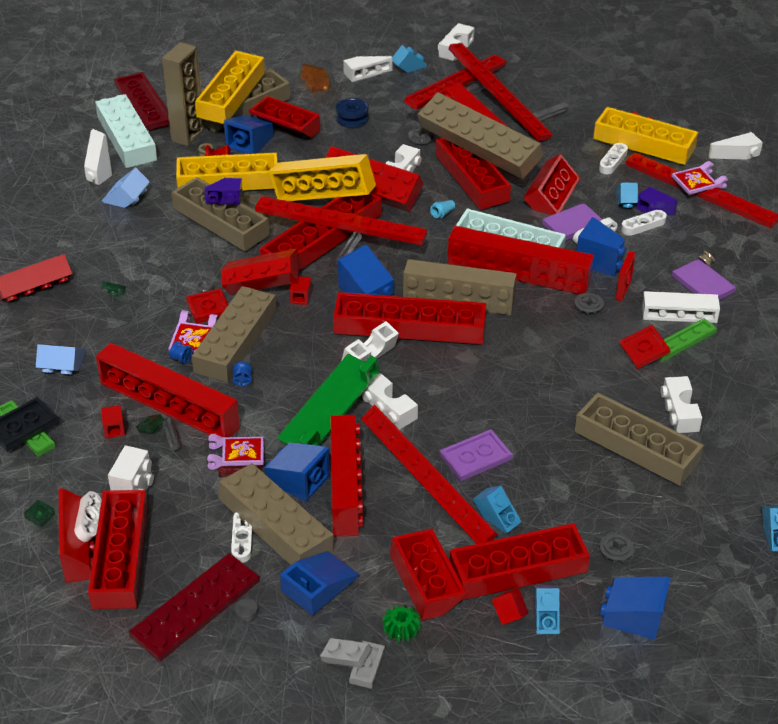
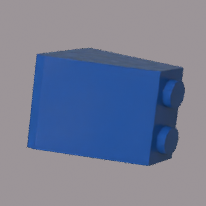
[224,115,273,154]
[577,217,626,277]
[338,245,394,296]
[264,442,330,502]
[600,577,671,640]

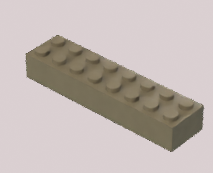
[417,92,543,179]

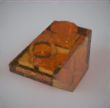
[300,64,330,93]

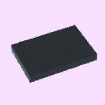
[0,397,60,452]

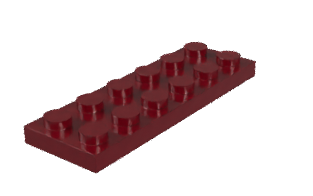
[114,72,170,131]
[129,553,260,662]

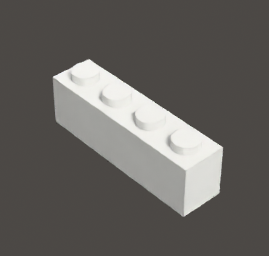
[642,291,720,323]

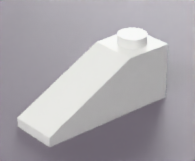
[344,56,392,82]
[84,129,112,185]
[708,132,763,159]

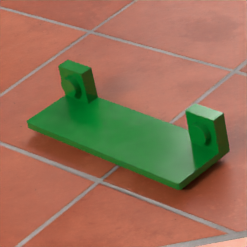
[278,354,380,446]

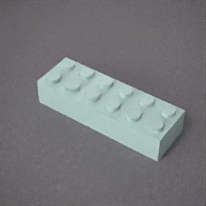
[95,94,157,168]
[456,209,566,248]

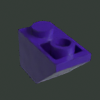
[204,178,243,205]
[636,186,678,215]

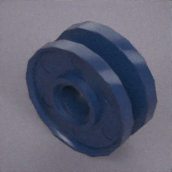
[336,98,369,128]

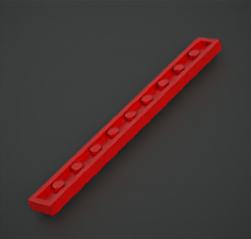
[448,43,552,141]
[404,54,507,110]
[625,153,778,229]
[255,196,427,245]
[361,405,498,544]

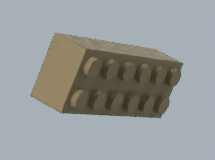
[162,42,205,146]
[204,69,290,132]
[172,177,270,251]
[403,259,516,315]
[192,286,277,382]
[574,393,704,486]
[219,463,334,565]

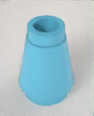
[430,200,455,219]

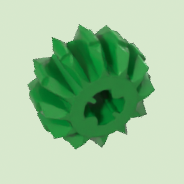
[382,604,421,643]

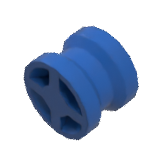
[169,341,193,364]
[232,362,252,386]

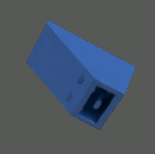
[280,551,359,616]

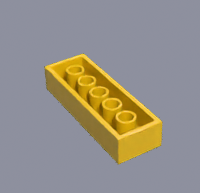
[195,51,265,124]
[593,107,698,165]
[176,153,277,190]
[269,154,376,201]

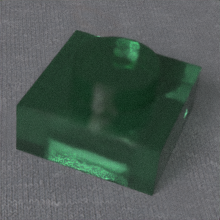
[102,281,126,295]
[135,414,164,434]
[24,500,55,527]

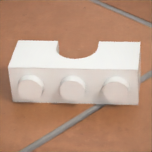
[438,23,474,61]
[385,144,422,172]
[341,321,399,361]
[362,373,418,430]
[660,376,702,433]

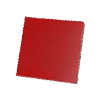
[616,251,636,301]
[186,288,228,324]
[619,325,671,369]

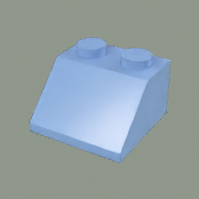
[101,167,150,208]
[36,344,86,374]

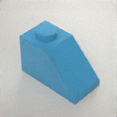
[615,183,638,208]

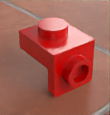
[204,144,231,156]

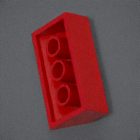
[249,96,320,138]
[523,154,580,215]
[222,249,298,295]
[0,254,72,302]
[59,488,95,583]
[389,529,467,621]

